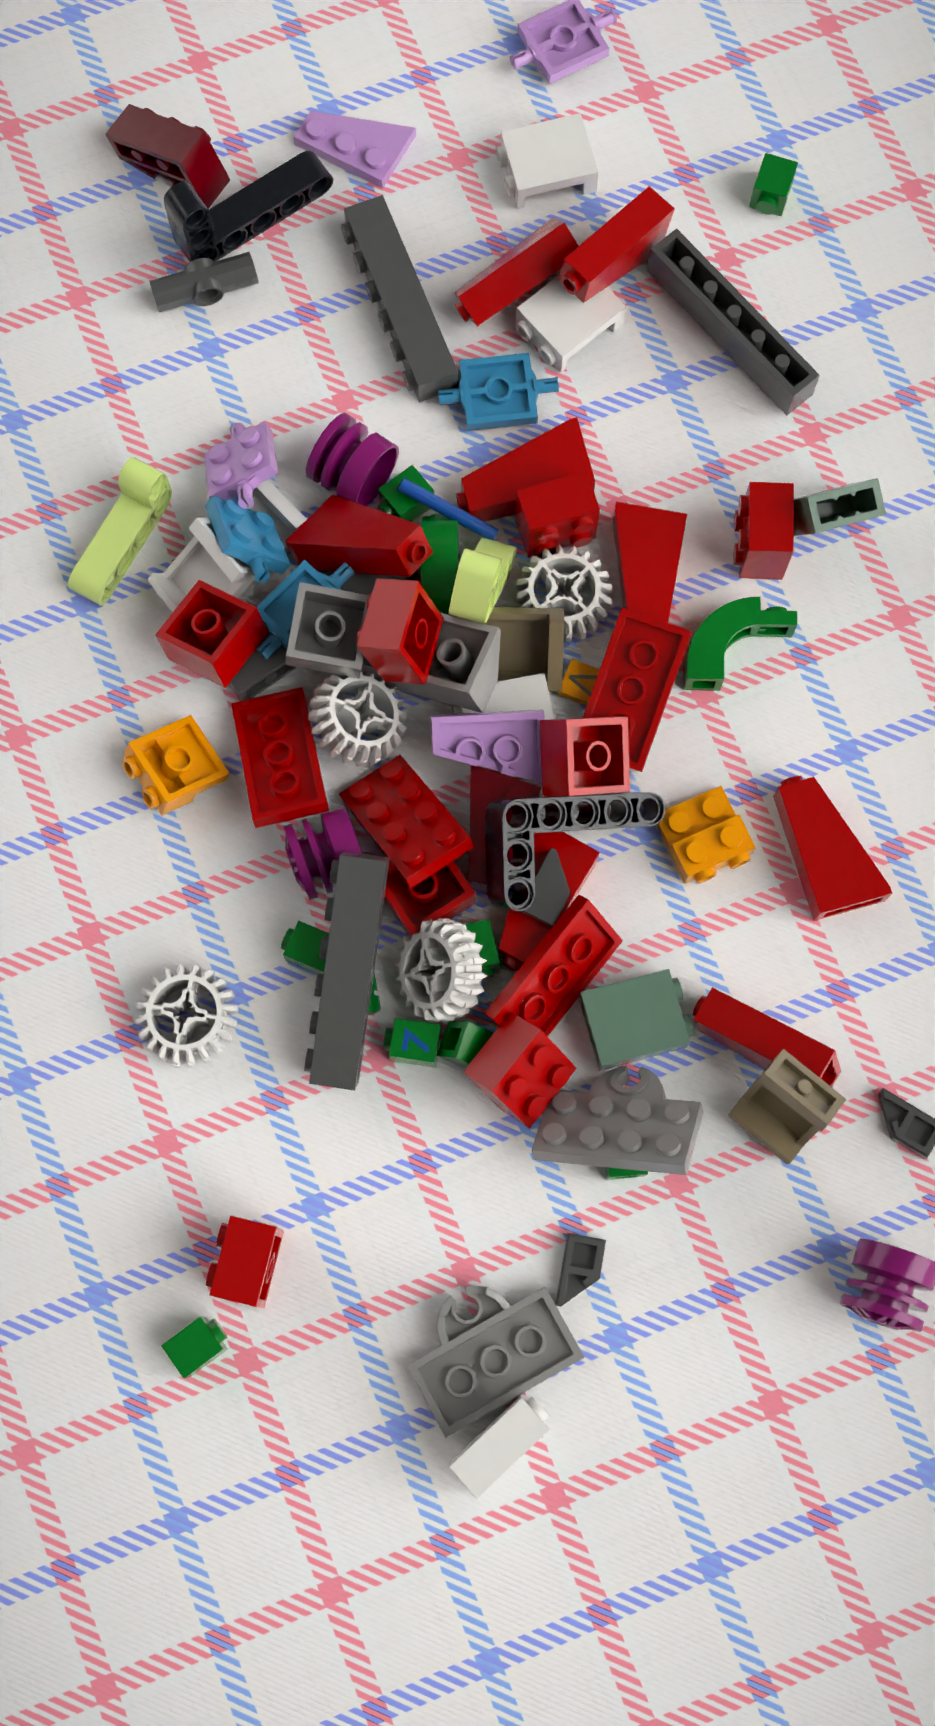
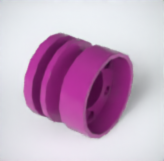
[306,413,399,506]
[283,805,362,901]
[840,1238,935,1332]

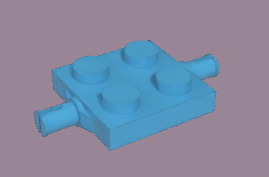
[438,353,559,431]
[205,495,290,583]
[256,560,355,660]

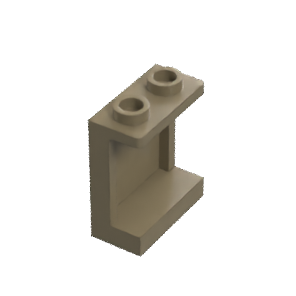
[486,607,564,691]
[728,1049,846,1164]

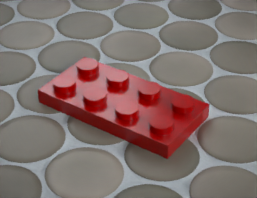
[583,608,692,772]
[231,687,329,828]
[339,754,475,888]
[484,895,623,1037]

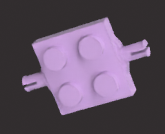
[510,0,617,84]
[204,421,278,509]

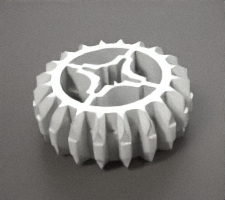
[515,544,613,643]
[308,671,407,767]
[395,918,487,1022]
[134,964,239,1067]

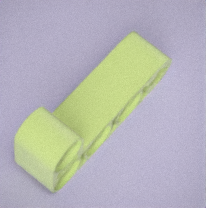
[68,457,172,606]
[449,537,517,624]

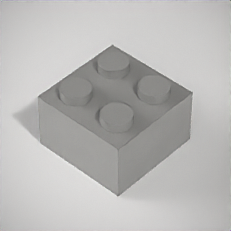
[285,582,369,679]

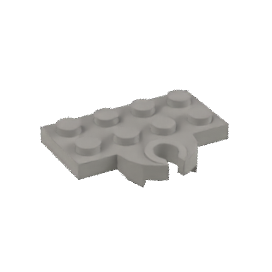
[531,1065,703,1175]
[407,1286,584,1438]

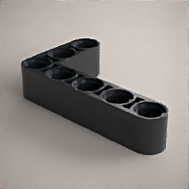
[164,150,334,262]
[485,792,665,911]

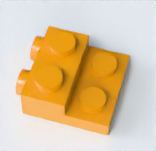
[122,715,230,816]
[656,786,756,884]

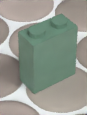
[794,478,886,536]
[579,969,694,1071]

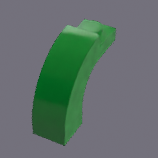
[421,513,458,617]
[684,597,798,691]

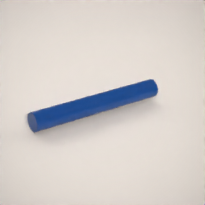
[397,477,499,540]

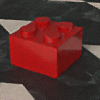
[515,470,600,558]
[733,482,794,580]
[357,578,444,685]
[155,580,269,688]
[540,717,630,796]
[384,861,476,937]
[463,1012,577,1129]
[206,1216,284,1308]

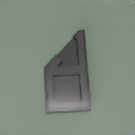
[519,848,571,928]
[878,1088,935,1159]
[555,1233,606,1307]

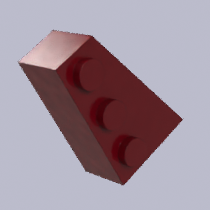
[105,104,230,209]
[469,765,541,895]

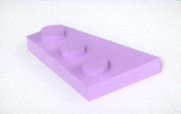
[294,111,416,189]
[431,709,545,784]

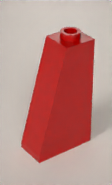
[558,186,675,303]
[454,217,579,327]
[456,417,596,522]
[285,494,433,577]
[612,501,687,623]
[773,776,892,921]
[498,819,600,972]
[693,987,841,1087]

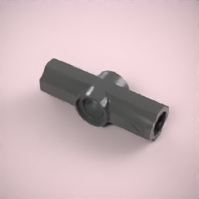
[149,252,259,312]

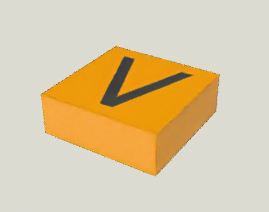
[558,659,600,706]

